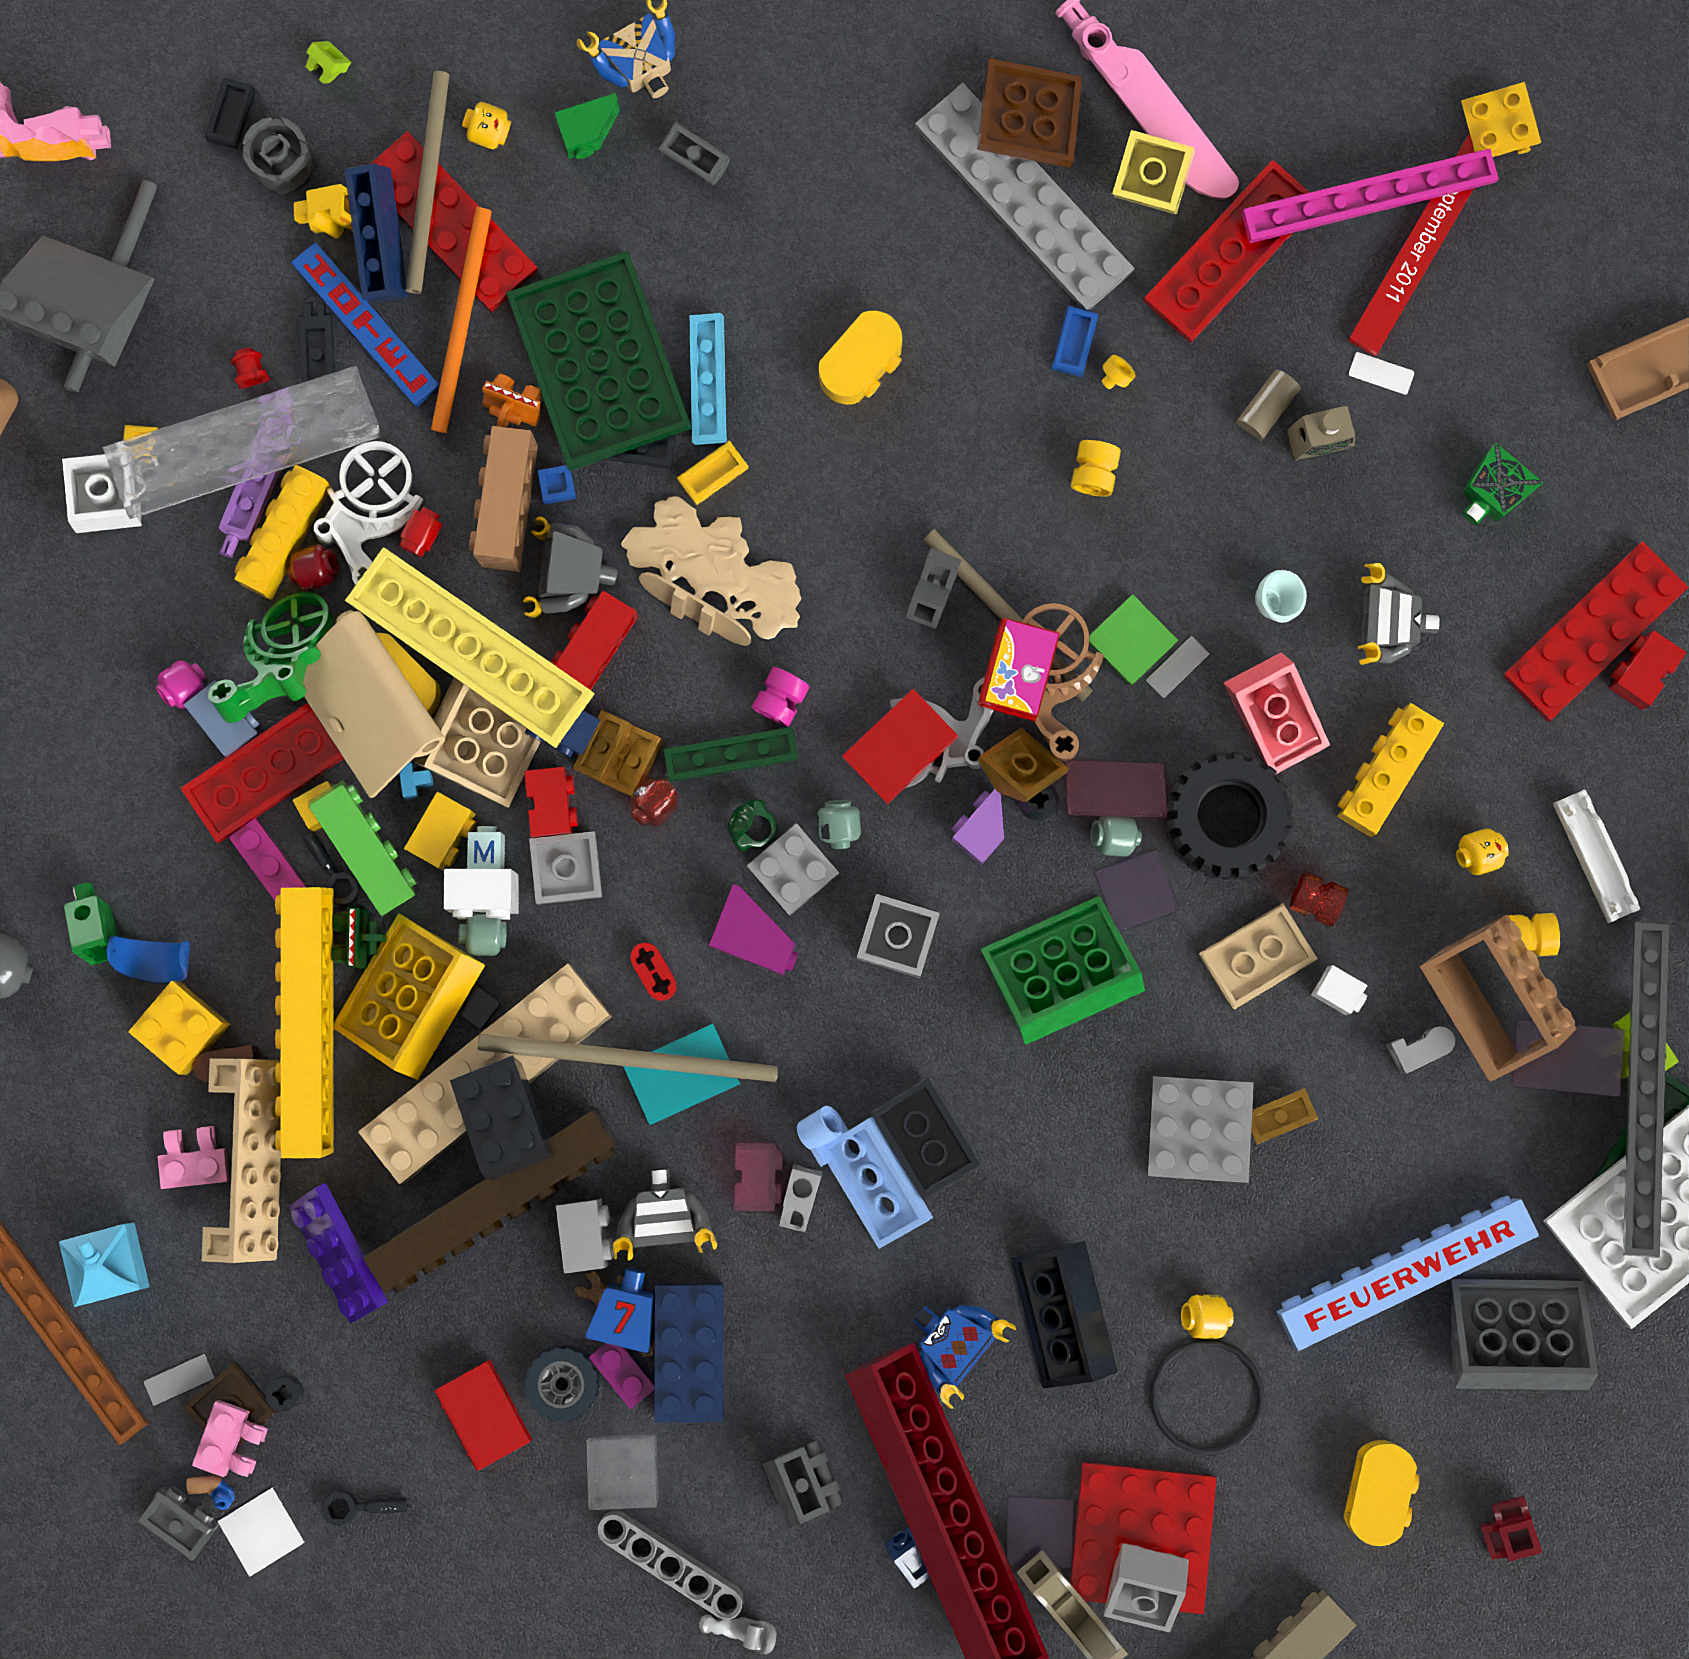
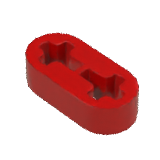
[630,943,677,1001]

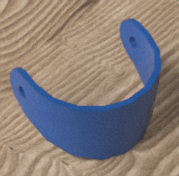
[107,936,191,984]

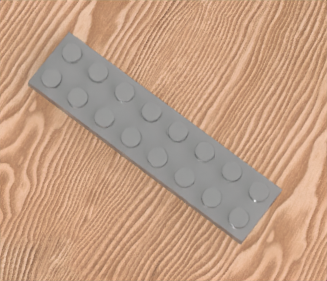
[915,83,1134,311]

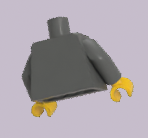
[523,517,617,618]

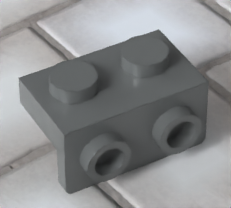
[138,1486,219,1561]

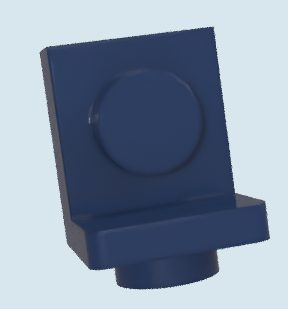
[885,1527,930,1588]

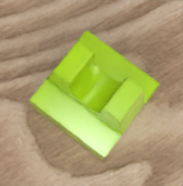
[305,41,352,84]

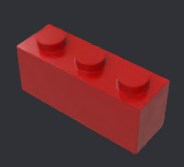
[551,591,638,690]

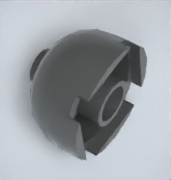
[0,933,34,999]

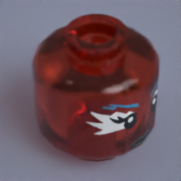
[629,778,678,827]

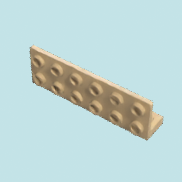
[202,1059,281,1263]

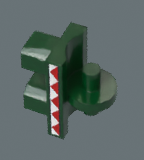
[332,908,387,969]

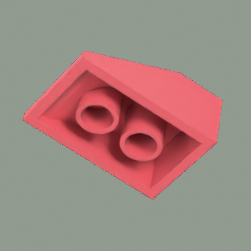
[1224,652,1330,774]

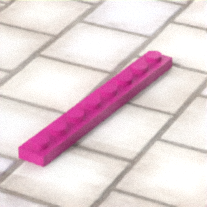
[1241,149,1499,243]

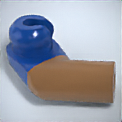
[187,1475,234,1510]

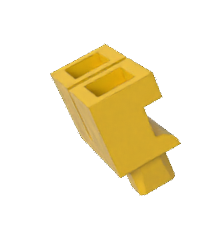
[294,184,353,239]

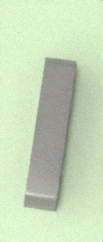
[598,1510,743,1620]

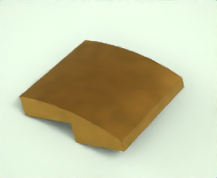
[573,710,664,799]

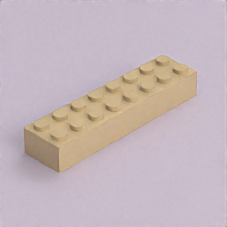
[359,964,612,1184]

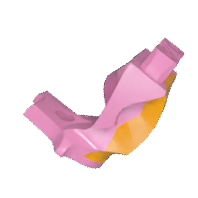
[0,82,111,161]

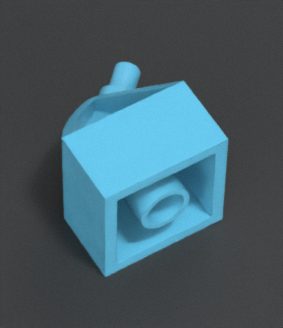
[59,1223,150,1307]

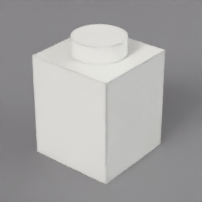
[1311,965,1368,1015]

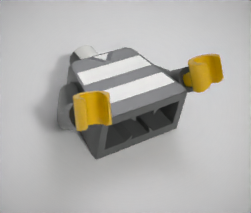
[1358,563,1439,665]
[613,1169,717,1260]

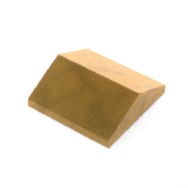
[978,727,1069,802]

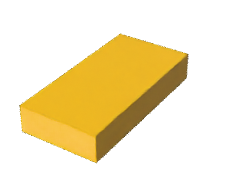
[677,441,749,506]

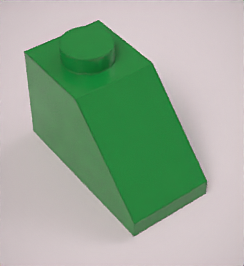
[554,93,620,159]

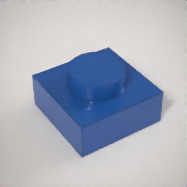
[538,465,576,504]

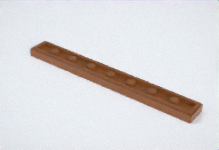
[0,1220,149,1445]

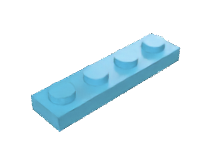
[690,313,727,445]

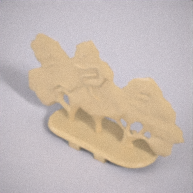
[621,496,801,646]

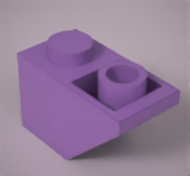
[951,789,1004,866]

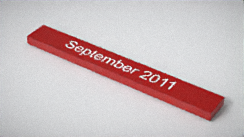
[1348,132,1475,357]

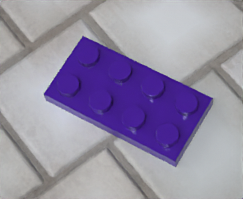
[289,1183,388,1324]

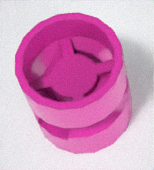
[751,667,810,727]

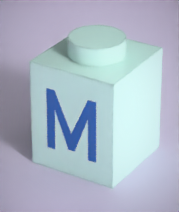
[467,826,505,869]

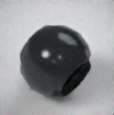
[1018,784,1059,821]

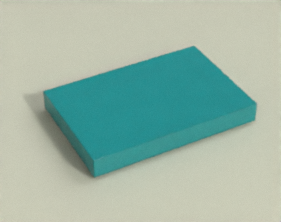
[623,1024,740,1125]

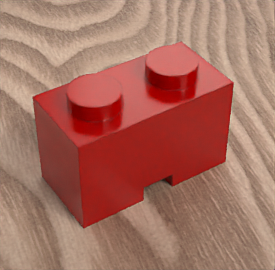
[1609,630,1687,710]
[524,767,578,838]

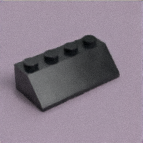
[1011,1241,1118,1389]

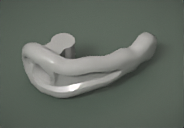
[699,1614,777,1654]

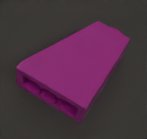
[709,884,799,976]

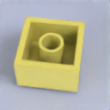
[1112,130,1195,214]

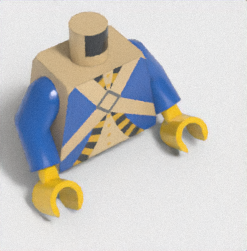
[577,0,675,98]

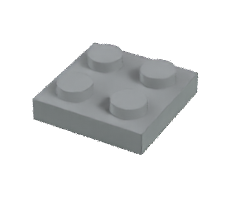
[747,823,839,916]
[529,831,602,905]

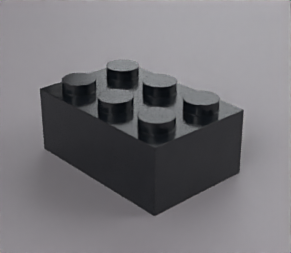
[450,1055,554,1181]
[870,1078,980,1199]

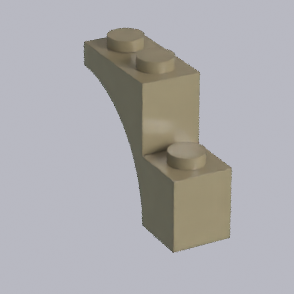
[1017,1550,1128,1659]

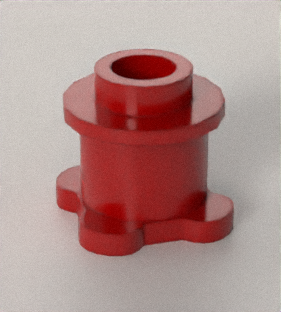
[230,348,270,389]

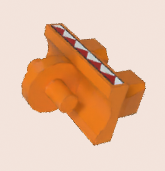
[482,373,542,427]

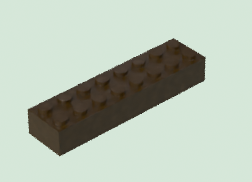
[363,1111,619,1294]

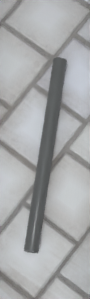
[63,180,158,393]

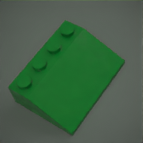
[981,896,1145,1045]

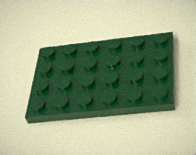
[506,251,692,471]

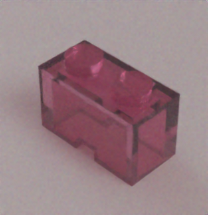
[734,1143,783,1211]

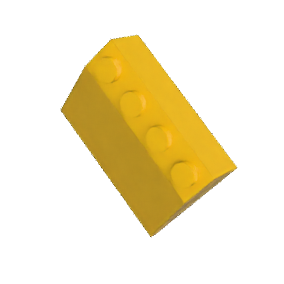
[333,913,485,1080]

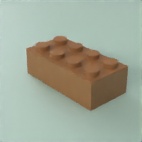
[469,426,538,572]

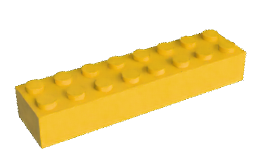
[275,887,334,1158]

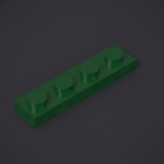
[664,727,798,783]

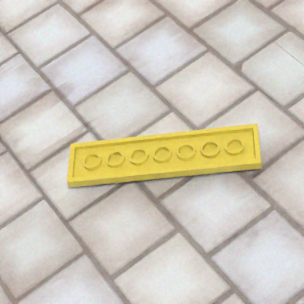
[345,547,594,748]

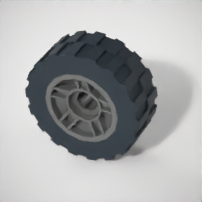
[524,1345,600,1422]

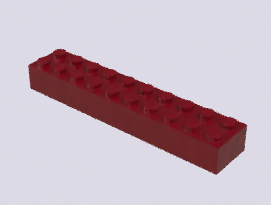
[845,1343,1049,1659]

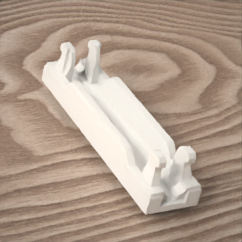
[1553,790,1640,923]

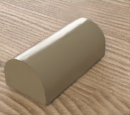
[1235,370,1301,442]

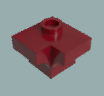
[1480,1495,1543,1562]

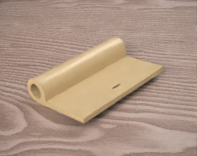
[303,610,445,798]

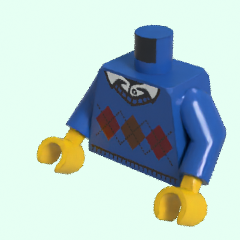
[912,1305,1016,1409]

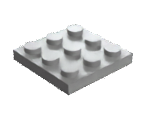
[1148,1076,1254,1183]

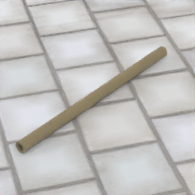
[477,1034,778,1082]

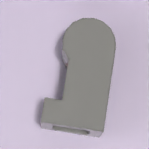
[1386,1026,1455,1074]
[779,1164,823,1233]

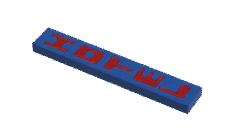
[291,242,440,408]

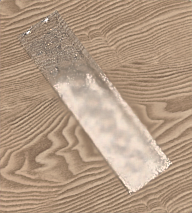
[103,366,380,519]

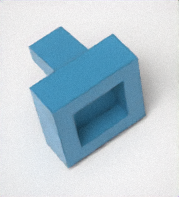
[399,762,434,801]

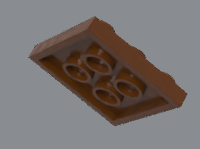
[977,58,1082,168]

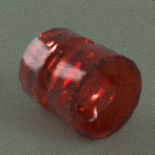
[1289,870,1349,927]

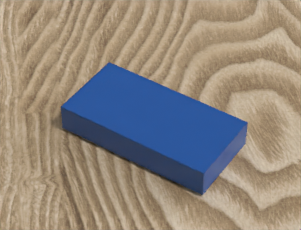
[1051,306,1099,377]

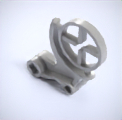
[890,677,994,788]

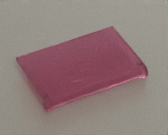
[1066,761,1167,818]

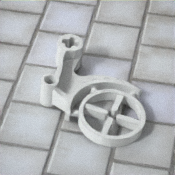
[314,441,423,586]

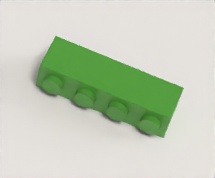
[308,780,417,916]

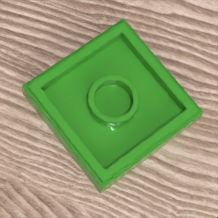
[1089,594,1178,686]

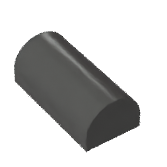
[658,122,730,185]

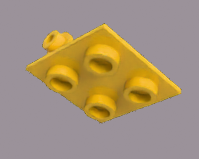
[1461,82,1541,157]

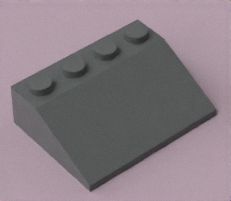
[0,235,155,367]
[1450,1279,1598,1390]

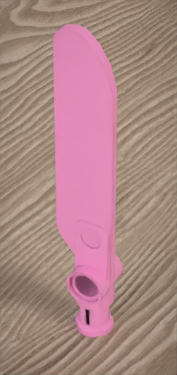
[1055,0,1239,200]

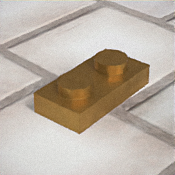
[1251,1088,1318,1145]

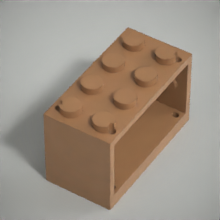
[1420,915,1577,1082]

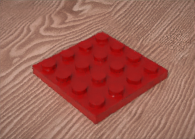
[1070,1461,1216,1614]

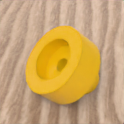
[1102,355,1136,389]

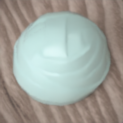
[1255,570,1307,623]

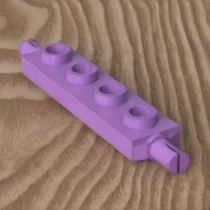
[218,395,299,558]

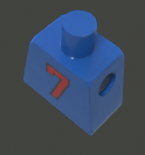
[585,1268,655,1353]

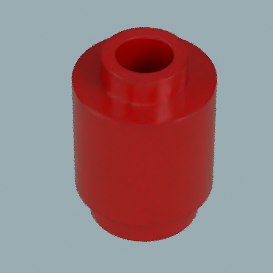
[399,507,443,558]

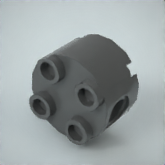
[243,117,315,194]

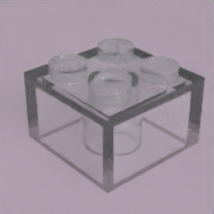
[586,1433,659,1510]

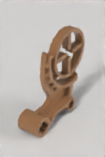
[1022,603,1104,761]

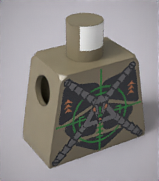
[1287,406,1355,461]

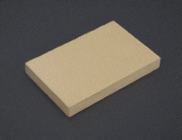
[1198,903,1317,1010]

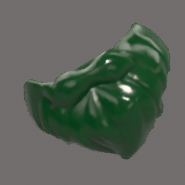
[728,799,777,852]

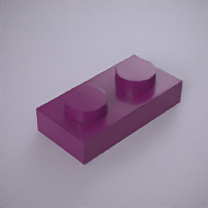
[589,1343,655,1410]

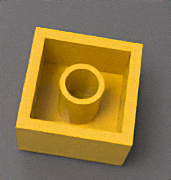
[128,981,231,1075]

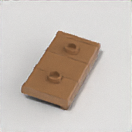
[1587,317,1689,421]

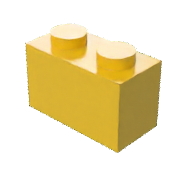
[404,792,476,871]

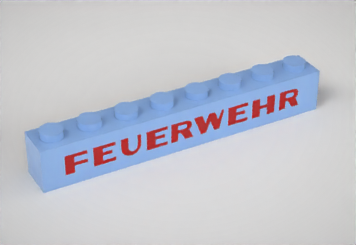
[1276,1195,1539,1351]

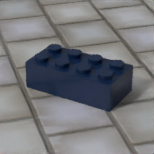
[655,1283,724,1423]

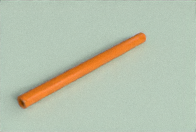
[431,207,492,434]

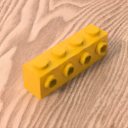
[235,465,332,600]
[1337,703,1444,837]

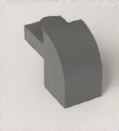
[906,548,961,629]

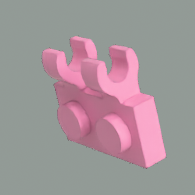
[158,1126,230,1189]
[192,1400,268,1477]

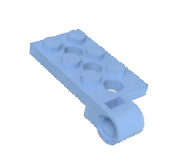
[797,1106,933,1249]

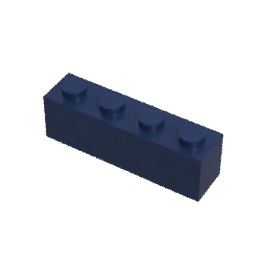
[345,164,409,302]

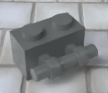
[762,1440,843,1527]

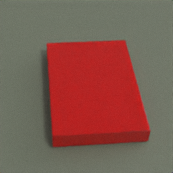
[842,689,959,805]

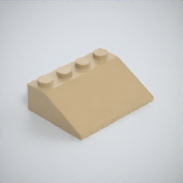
[413,677,540,808]

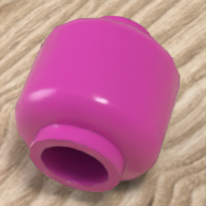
[155,660,207,709]

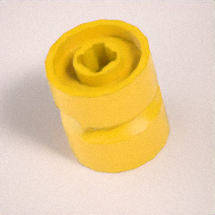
[1071,440,1121,497]
[1507,913,1560,956]

